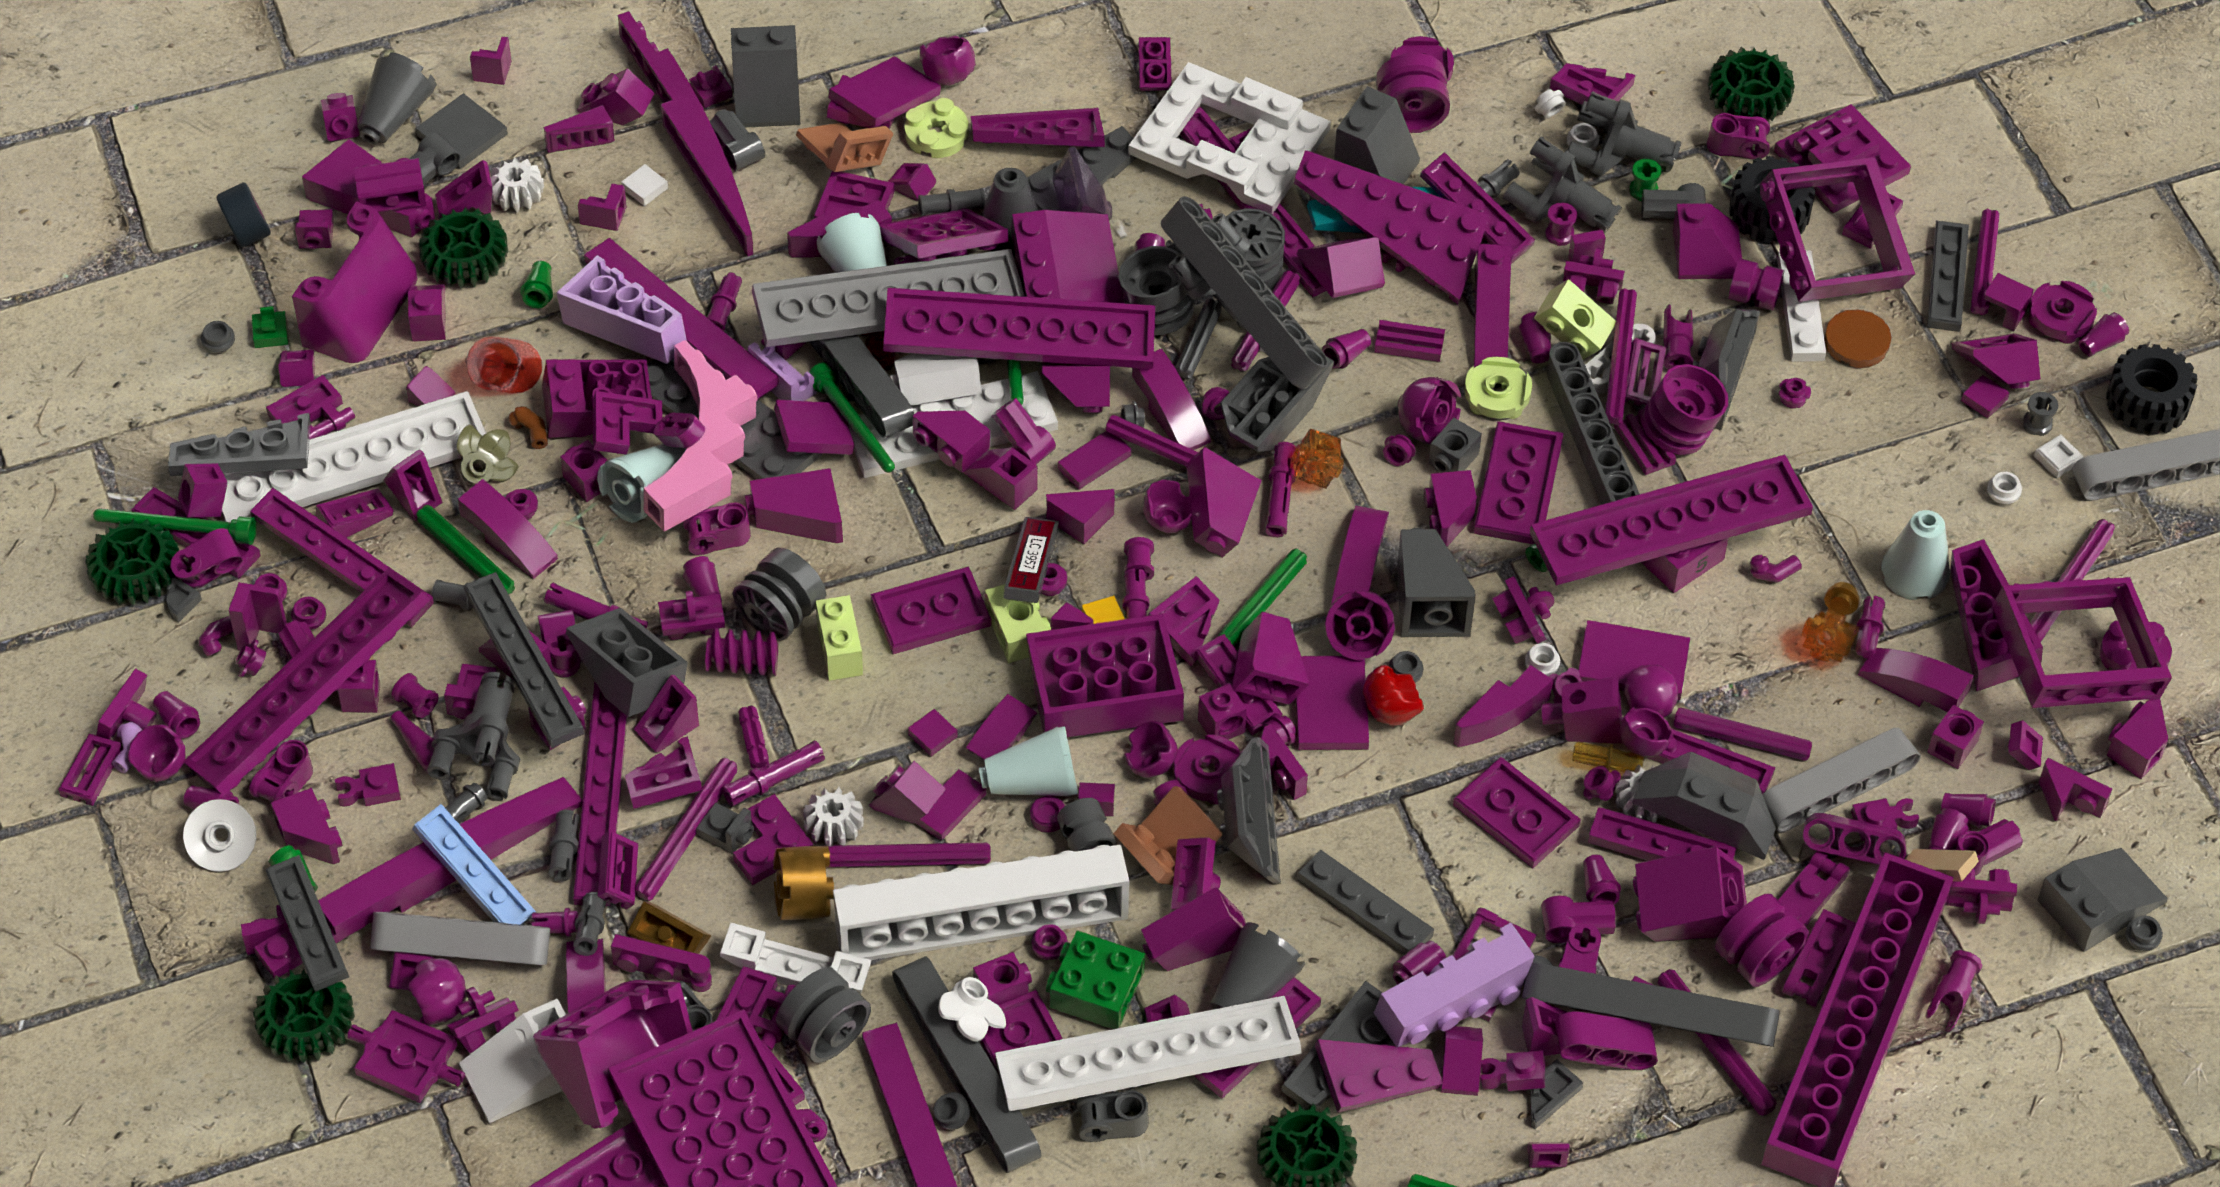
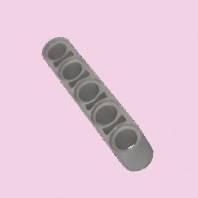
[2072,429,2220,501]
[1762,728,1921,833]
[370,912,550,965]

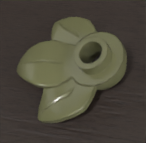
[456,424,519,485]

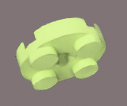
[904,98,969,158]
[1464,357,1532,419]

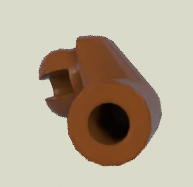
[508,406,548,449]

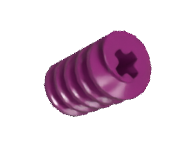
[705,628,779,676]

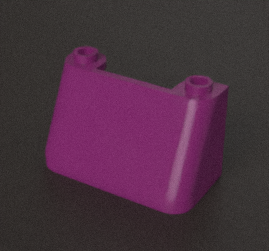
[292,201,418,363]
[533,980,692,1129]

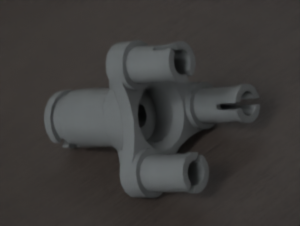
[1567,91,1681,176]
[1503,136,1622,234]
[1166,213,1251,328]
[427,672,520,801]

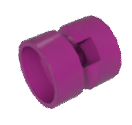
[1728,258,1785,311]

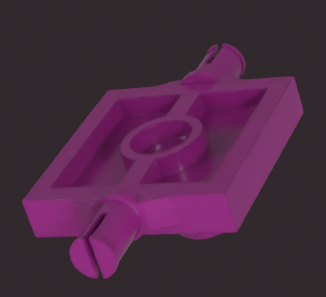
[347,1010,465,1103]

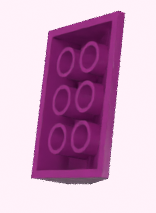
[1010,210,1124,303]
[1026,614,1184,737]

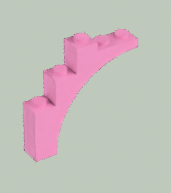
[644,340,758,532]

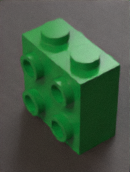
[1046,930,1145,1029]

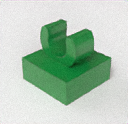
[252,306,288,348]

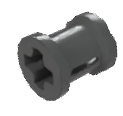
[2023,392,2059,436]

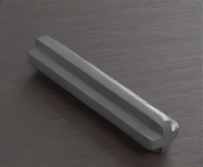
[1176,298,1222,380]

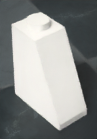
[890,353,982,405]

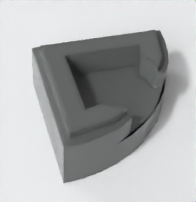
[166,576,202,623]

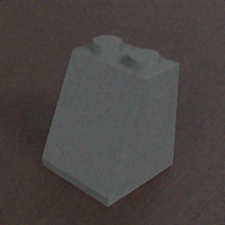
[731,25,801,128]
[1334,86,1420,184]
[1396,528,1476,637]

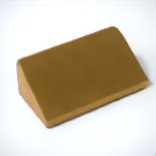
[627,901,711,954]

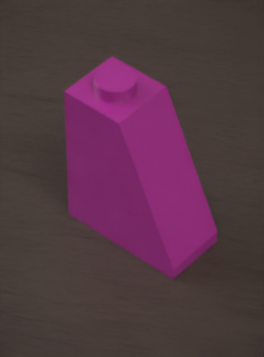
[1187,447,1262,558]
[745,468,843,543]
[1233,612,1309,705]
[1141,887,1246,971]

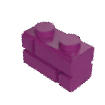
[353,158,427,212]

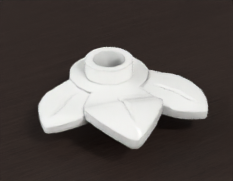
[938,977,1006,1042]

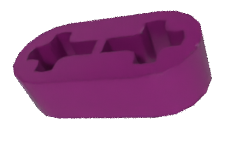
[653,412,705,448]

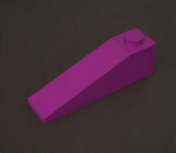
[1474,244,1511,368]

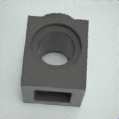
[1429,418,1482,473]

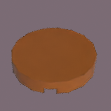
[1824,309,1892,368]

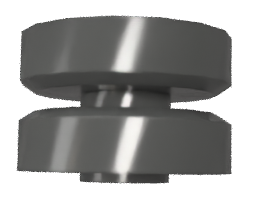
[776,967,871,1063]

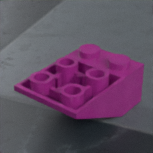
[542,359,652,437]

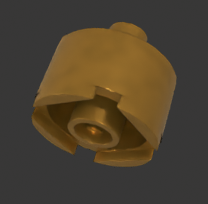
[773,846,834,920]

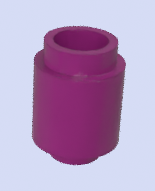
[1393,940,1447,985]

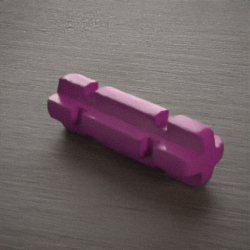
[738,705,769,769]

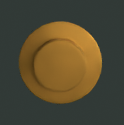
[1824,582,1860,615]

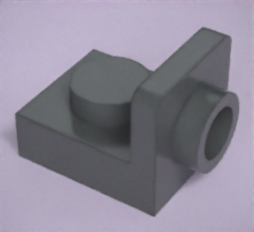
[696,803,754,854]

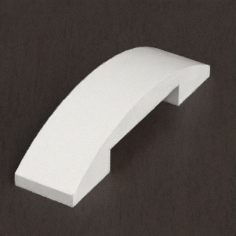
[720,923,871,994]

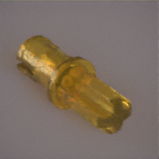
[1572,742,1644,772]

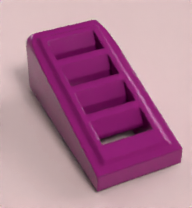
[543,105,615,153]
[315,488,394,538]

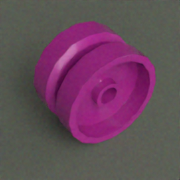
[1376,53,1450,133]
[1715,894,1809,987]

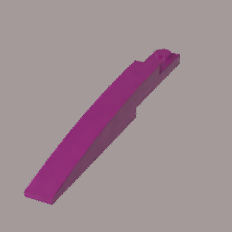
[617,11,754,257]
[254,777,583,979]

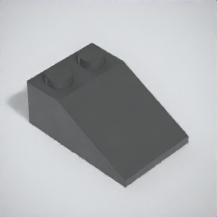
[566,608,688,717]
[2037,848,2168,952]

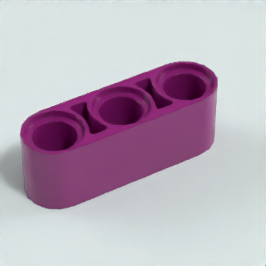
[1803,813,1906,865]
[1555,1011,1658,1070]

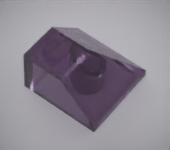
[1052,147,1112,221]

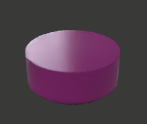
[1030,796,1065,833]

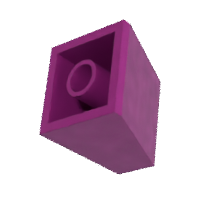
[1633,846,1747,942]

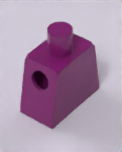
[1542,677,1623,744]

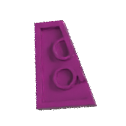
[1314,1039,1443,1113]

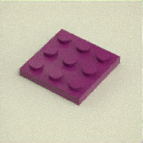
[1774,104,1911,213]
[879,208,1009,261]

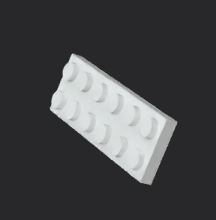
[848,371,1058,478]

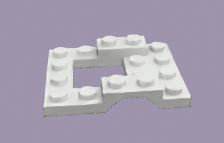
[1128,62,1331,214]

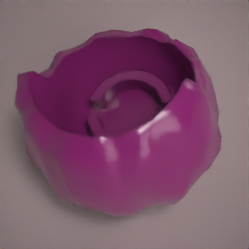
[919,35,976,86]
[408,958,467,1026]

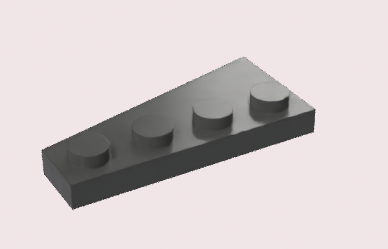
[1027,126,1137,212]
[1281,981,1395,1110]

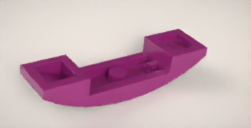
[1331,506,1389,605]

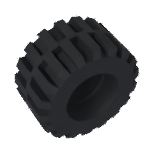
[1729,156,1815,244]
[2106,344,2198,435]

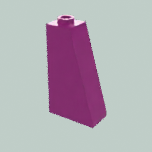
[302,139,435,237]

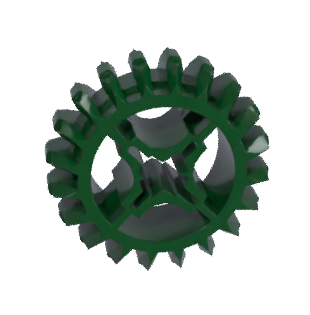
[1707,47,1795,121]
[418,206,508,289]
[85,518,179,606]
[253,966,355,1063]
[1256,1103,1358,1187]

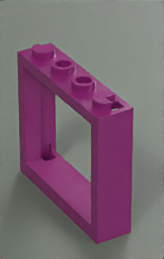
[1759,157,1915,302]
[1992,577,2172,708]

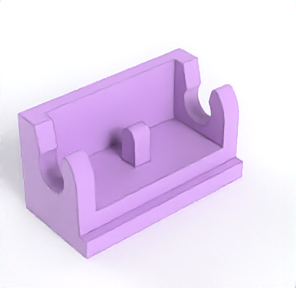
[748,342,817,401]

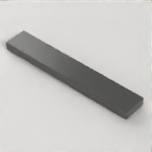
[464,572,584,748]

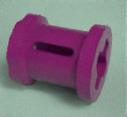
[1545,202,1577,246]
[1124,537,1154,581]
[391,673,439,718]

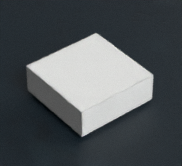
[621,164,668,206]
[2034,434,2083,479]

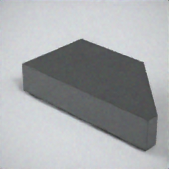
[1530,1059,1584,1129]

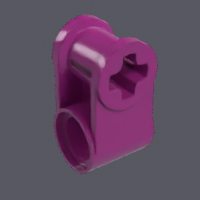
[1706,113,1770,160]
[682,503,751,555]
[171,528,243,589]
[538,609,580,677]
[249,740,313,802]
[1559,923,1601,974]

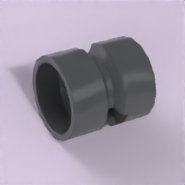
[1057,798,1117,852]

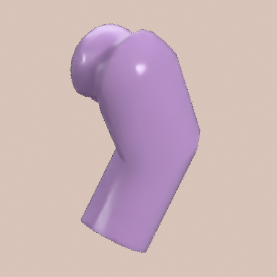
[112,722,142,774]

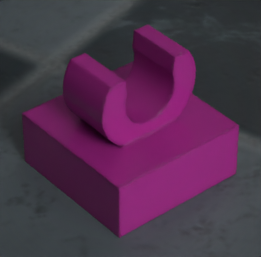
[689,65,733,108]

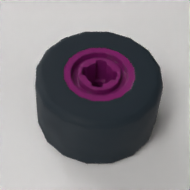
[216,182,271,247]

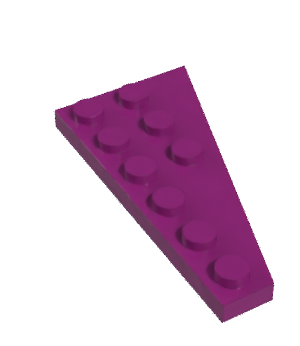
[1294,150,1490,305]

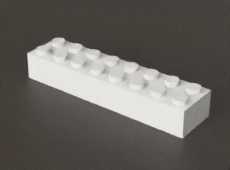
[833,845,1129,960]

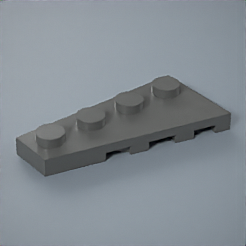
[168,413,311,476]

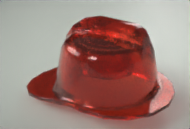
[465,337,542,393]

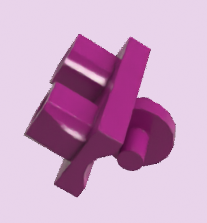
[1563,248,1625,304]
[1492,576,1555,644]
[658,591,725,640]
[1946,869,2017,924]
[447,987,519,1053]

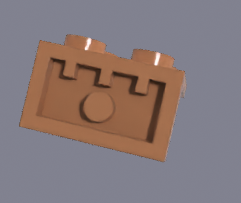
[796,123,894,172]
[1113,786,1222,885]

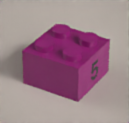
[1641,538,1729,594]

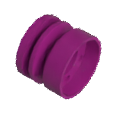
[1641,364,1728,455]

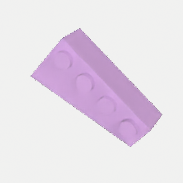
[556,255,687,364]
[1374,923,1535,1048]

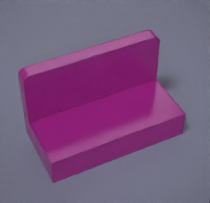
[228,582,287,651]

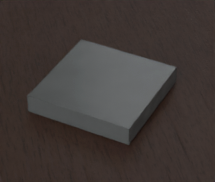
[415,93,508,169]

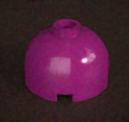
[1398,377,1461,445]
[1325,590,1395,660]

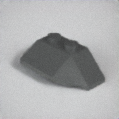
[1693,309,1760,430]
[1221,357,1334,452]
[1217,737,1281,884]
[1632,752,1776,860]

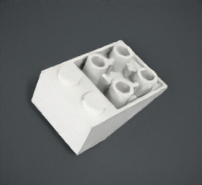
[459,999,566,1123]

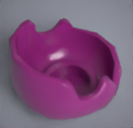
[1143,479,1192,533]
[1624,664,1678,718]
[1619,707,1674,757]
[1124,721,1178,778]
[128,724,185,782]

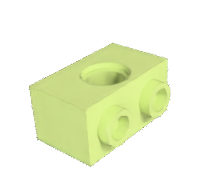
[1534,279,1616,360]
[985,584,1051,664]
[816,595,863,681]

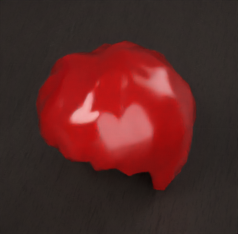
[1363,665,1424,726]

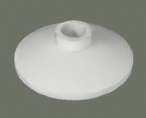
[183,799,256,871]

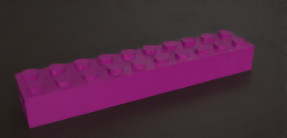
[1761,852,1954,1187]

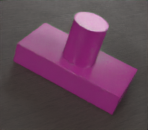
[96,668,157,740]
[1171,837,1221,911]

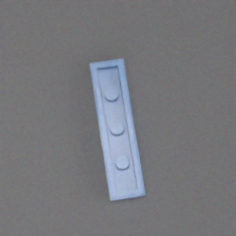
[412,804,536,925]

